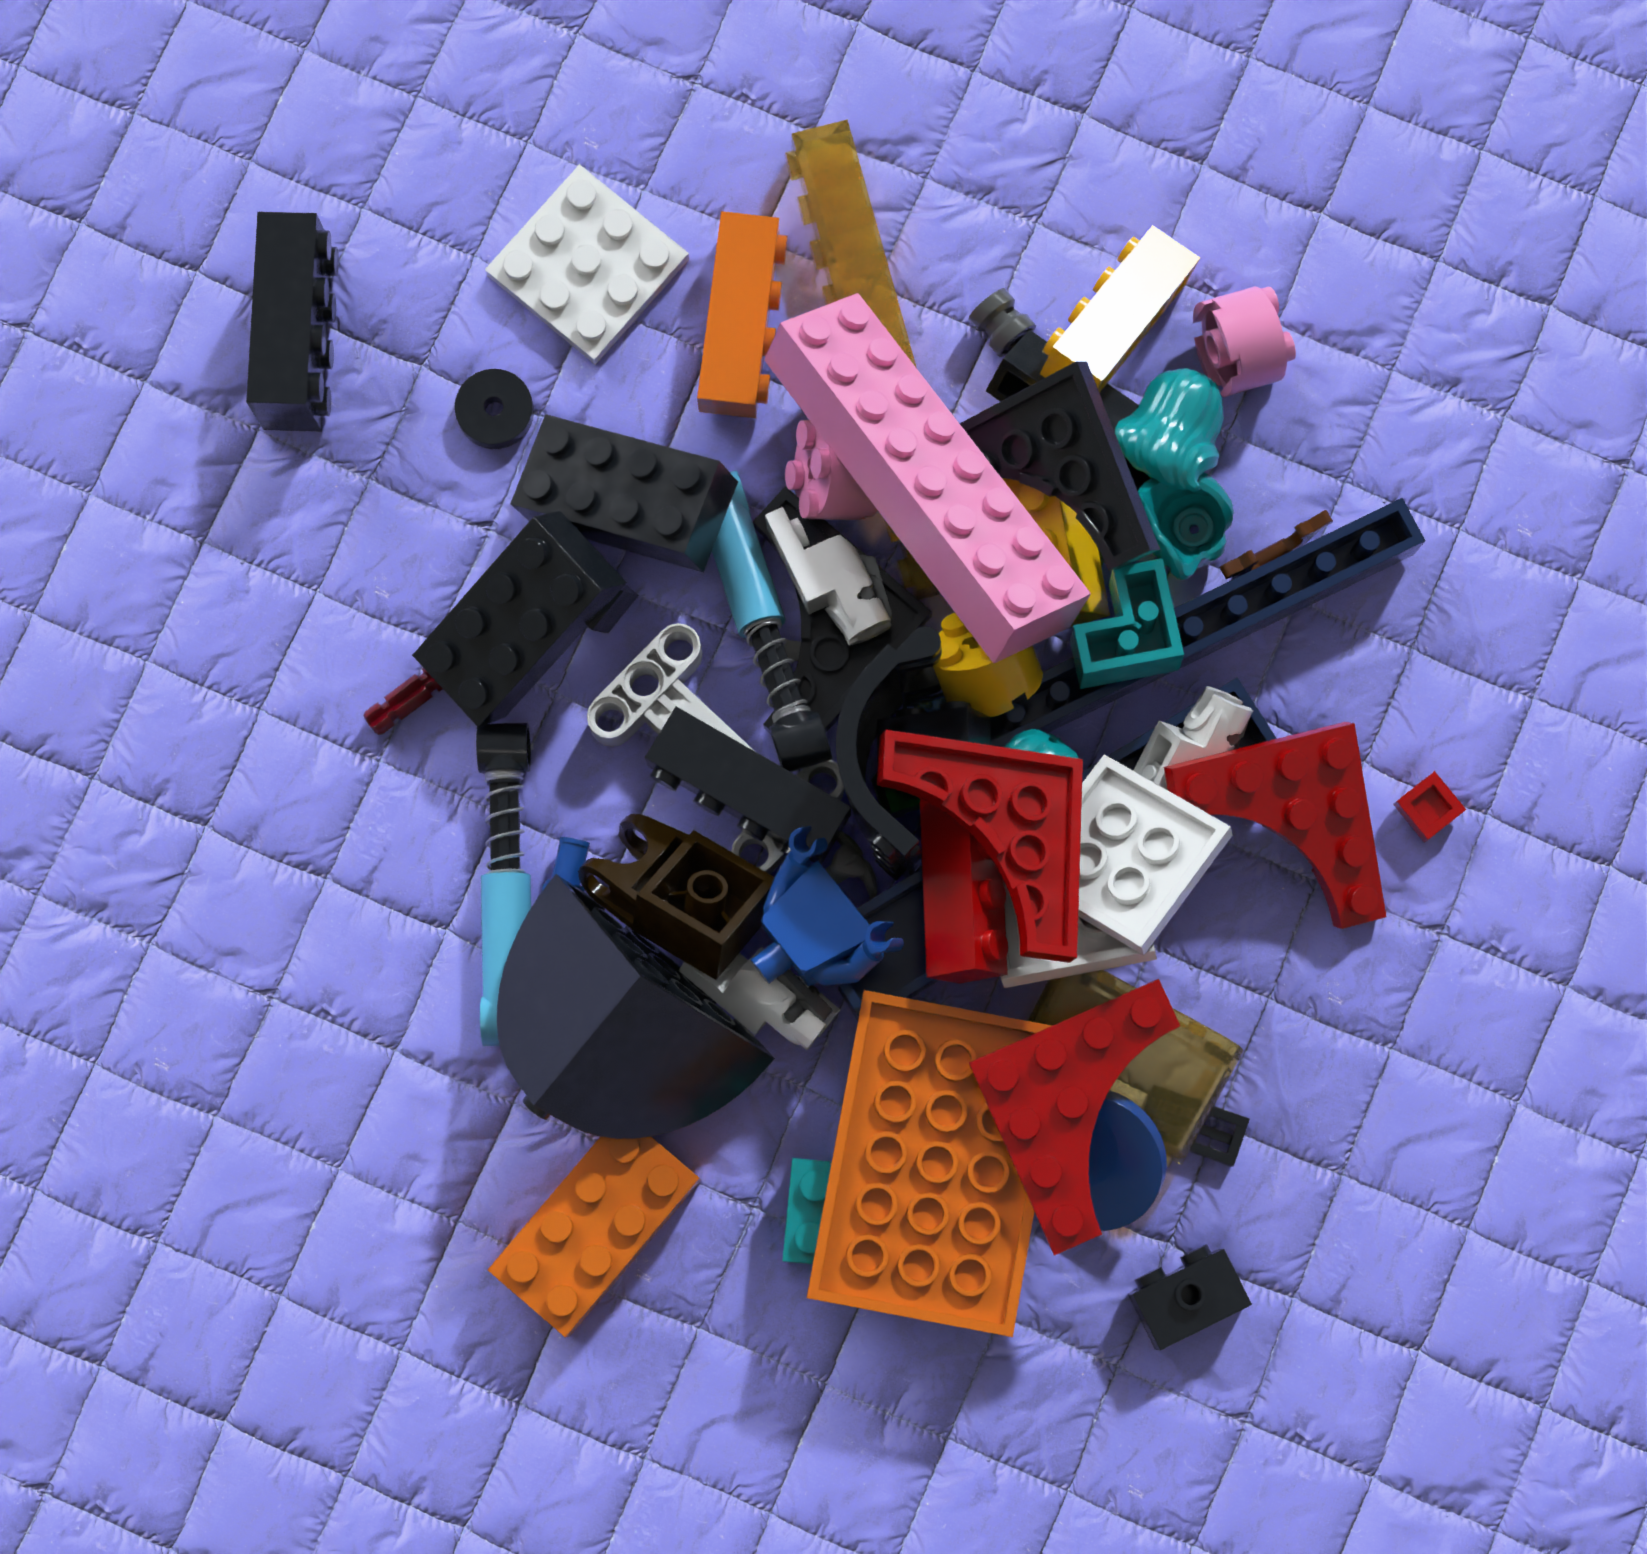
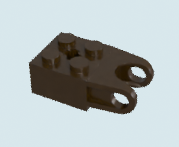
[578,814,775,980]

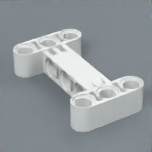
[587,623,845,874]

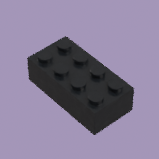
[246,212,339,432]
[510,414,738,573]
[412,511,627,727]

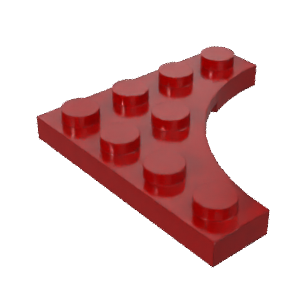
[1164,722,1387,929]
[877,730,1083,963]
[969,979,1180,1256]

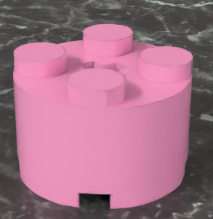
[1193,286,1296,397]
[785,420,878,520]

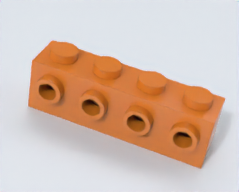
[697,211,788,419]

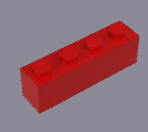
[920,798,1008,984]

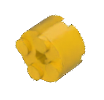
[933,613,1043,717]

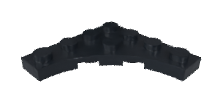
[960,361,1160,570]
[753,486,932,734]

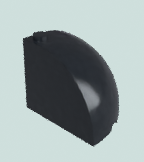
[497,874,775,1139]

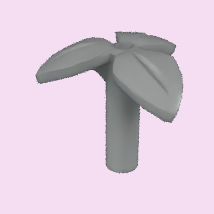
[825,831,877,900]

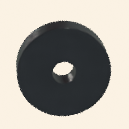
[455,369,534,449]

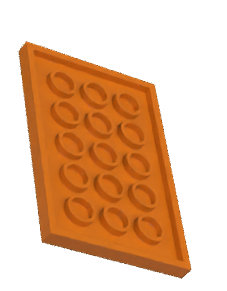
[806,990,1052,1337]

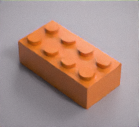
[487,1137,701,1337]

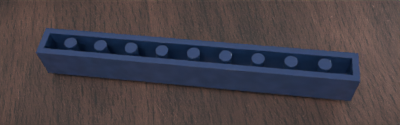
[990,498,1426,747]

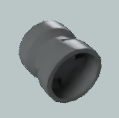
[968,288,1036,357]

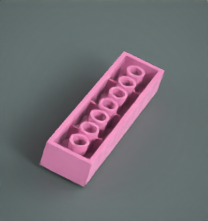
[764,293,1091,663]

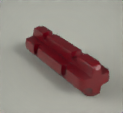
[363,668,442,735]

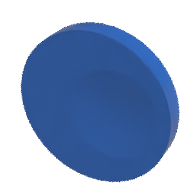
[1088,1090,1167,1231]

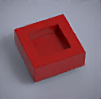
[1393,771,1466,843]

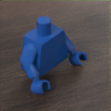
[751,826,904,986]

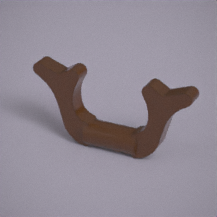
[1219,510,1333,579]

